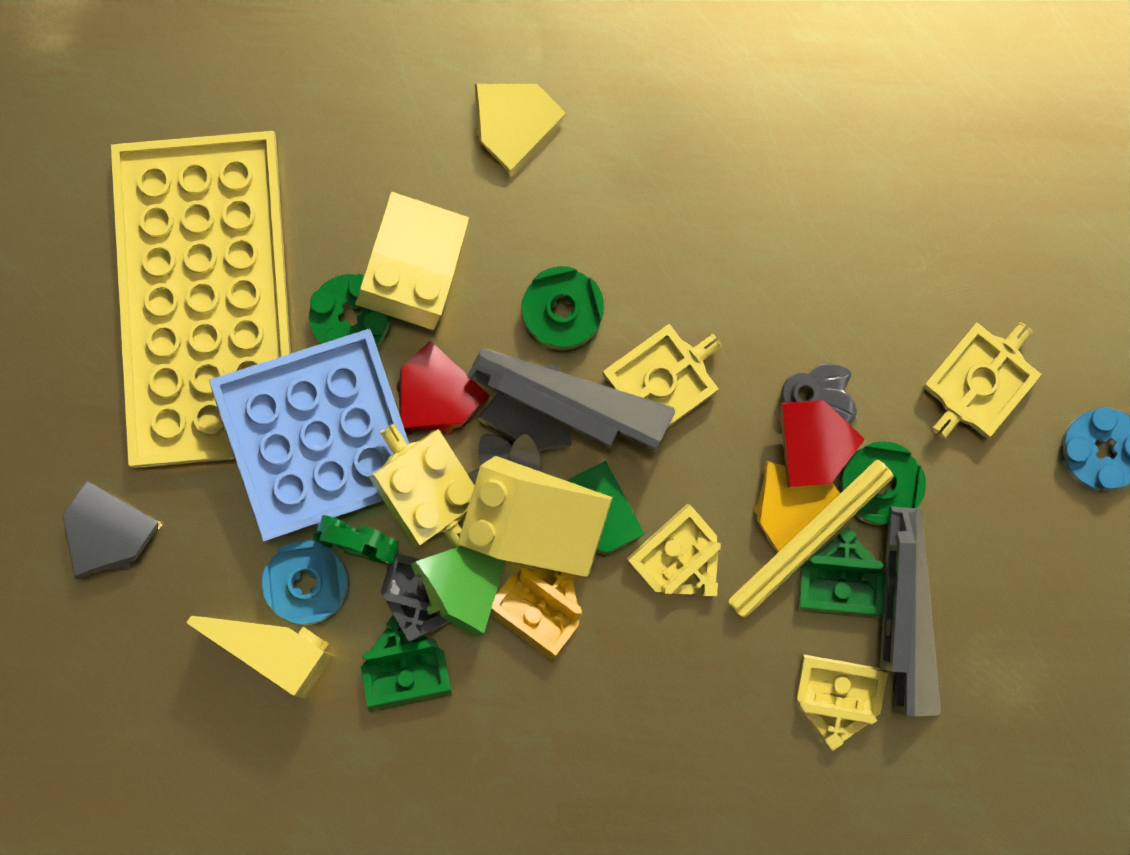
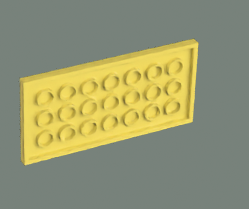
[111,131,291,468]

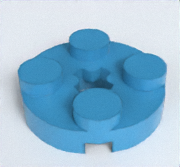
[1061,407,1130,491]
[262,540,348,626]

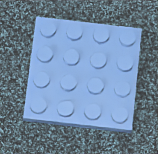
[208,329,409,542]

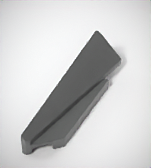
[467,349,675,452]
[880,507,941,717]

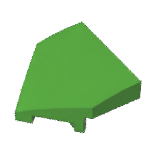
[411,546,505,637]

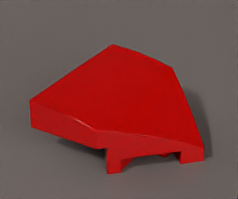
[397,341,490,435]
[780,400,865,488]

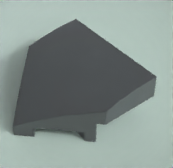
[477,364,571,451]
[63,481,158,579]
[381,553,449,643]

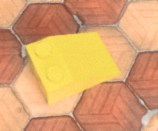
[355,192,469,330]
[458,456,613,577]
[186,616,333,699]

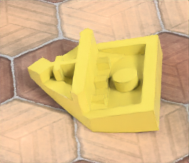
[475,84,566,171]
[625,504,721,596]
[796,654,888,751]

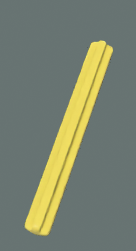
[729,460,894,618]

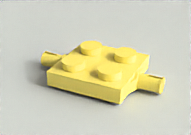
[923,322,1042,439]
[602,324,722,429]
[368,423,475,548]

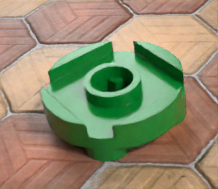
[522,266,604,350]
[309,274,392,348]
[840,441,926,526]
[312,515,399,566]

